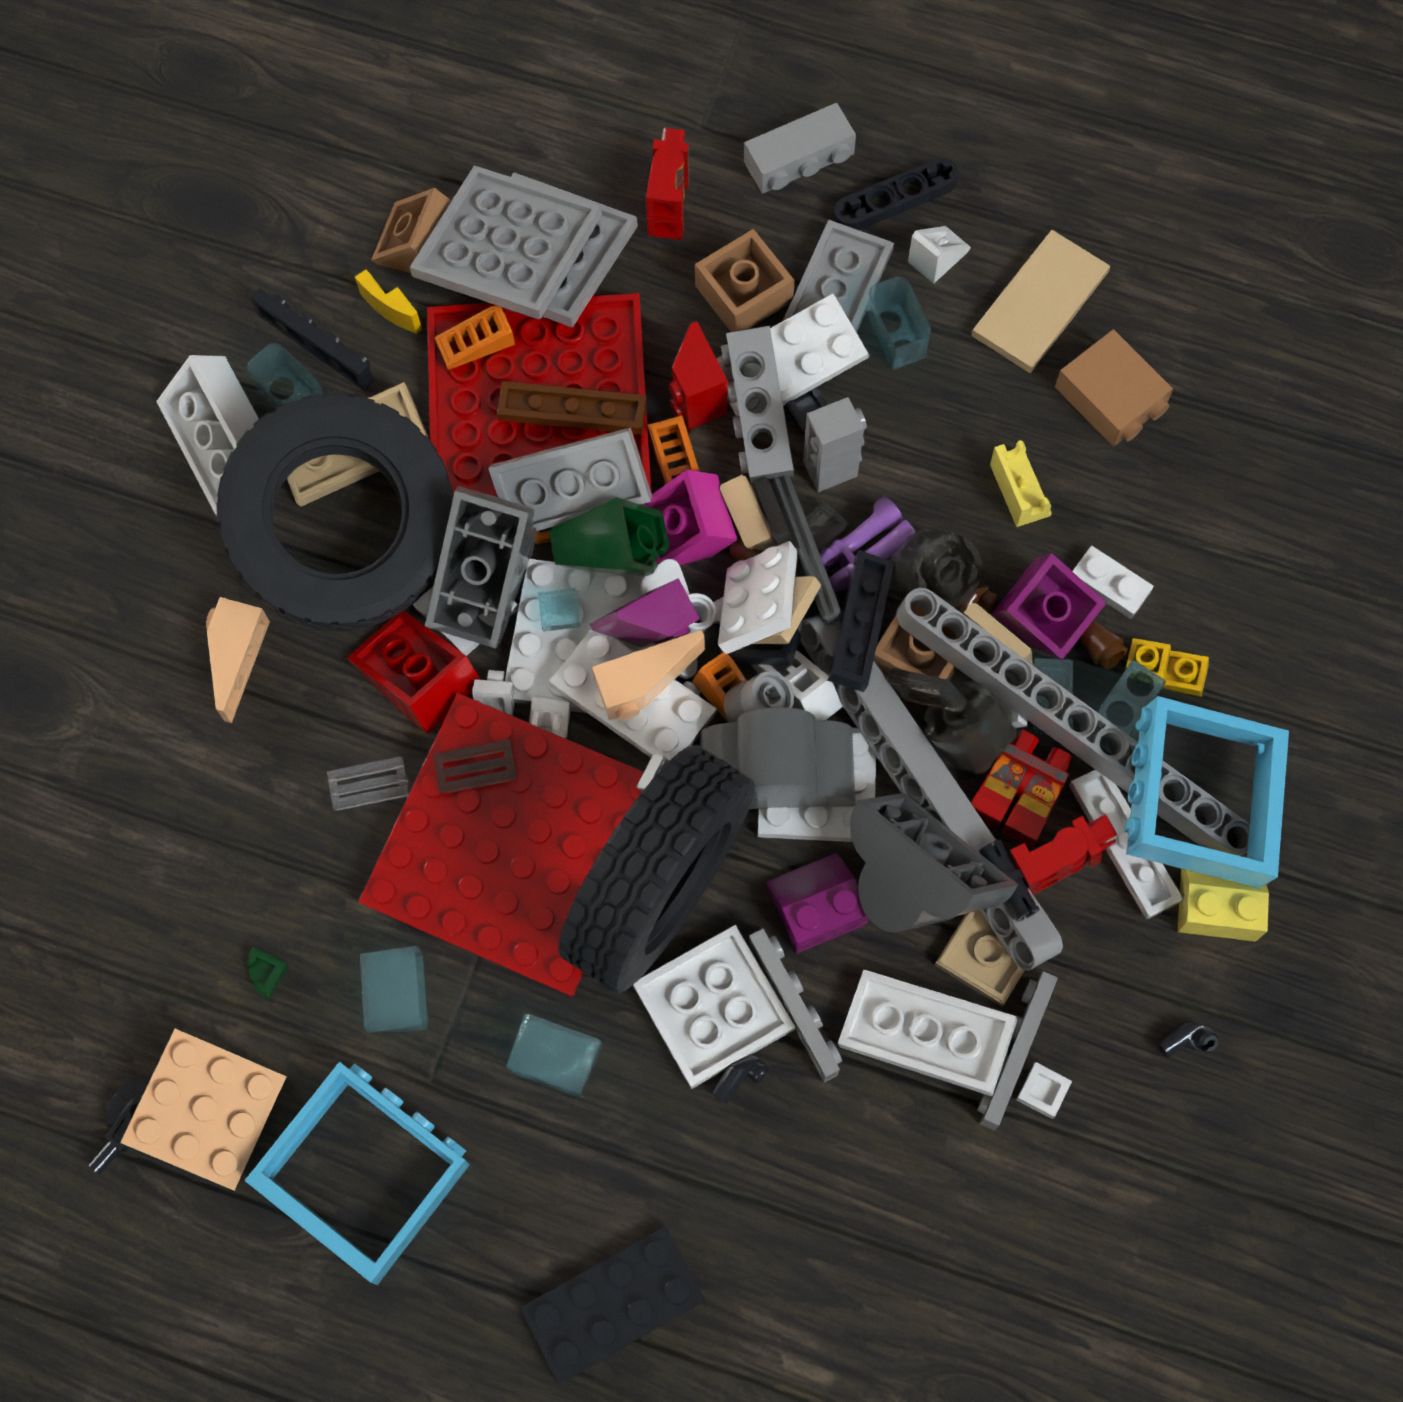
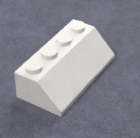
[156,355,259,516]

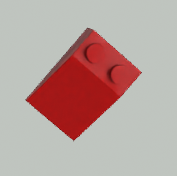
[347,611,481,734]

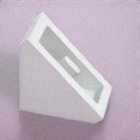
[908,226,971,284]

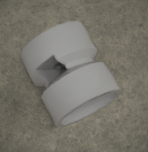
[724,671,794,723]

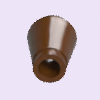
[1078,620,1127,670]

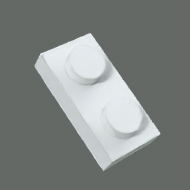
[1072,545,1154,619]

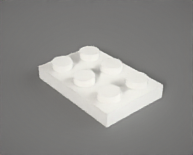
[718,541,797,654]

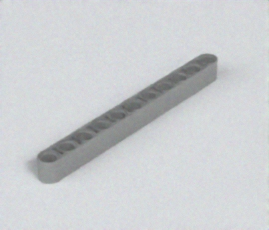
[897,588,1250,856]
[798,613,1063,971]

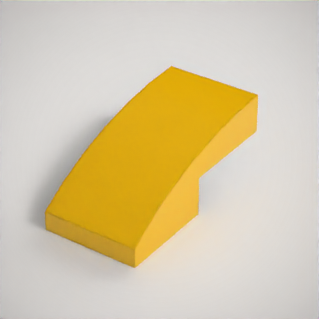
[355,269,422,334]

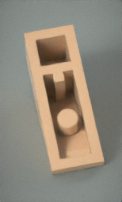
[206,597,270,723]
[592,630,705,721]

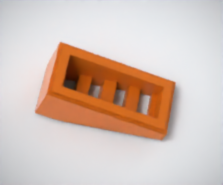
[435,305,515,370]
[647,416,700,485]
[692,652,747,723]

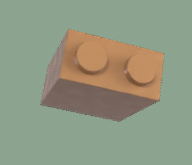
[1055,329,1173,447]

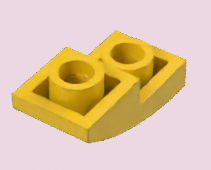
[1125,638,1209,697]

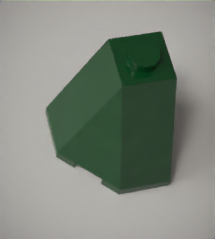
[549,497,669,576]

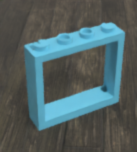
[1124,696,1289,888]
[245,1062,470,1285]

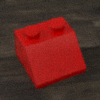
[669,321,728,430]

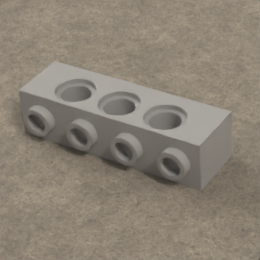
[721,326,794,483]

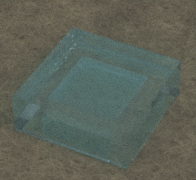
[538,588,580,632]

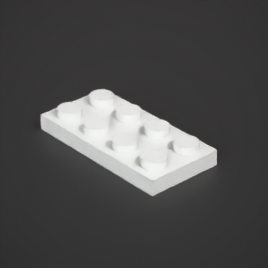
[717,294,869,416]
[549,629,717,761]
[838,970,1017,1096]

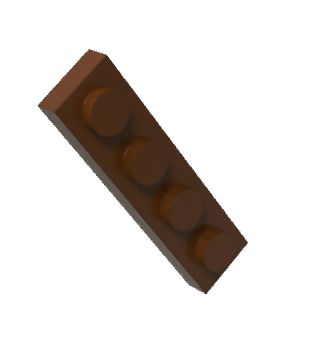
[497,381,647,435]

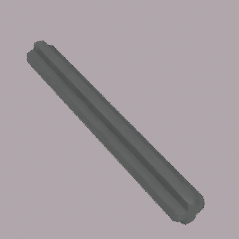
[771,475,843,624]

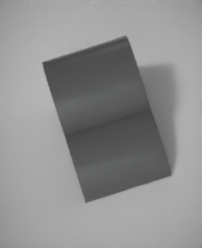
[425,486,536,649]
[699,707,856,809]
[850,793,1018,933]

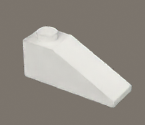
[751,651,843,720]

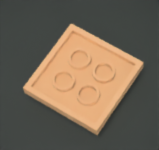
[120,1029,287,1191]

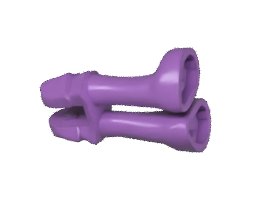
[819,496,924,593]

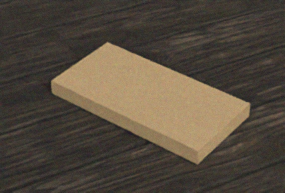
[971,230,1110,373]
[287,382,428,507]

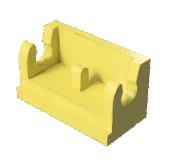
[990,440,1052,527]

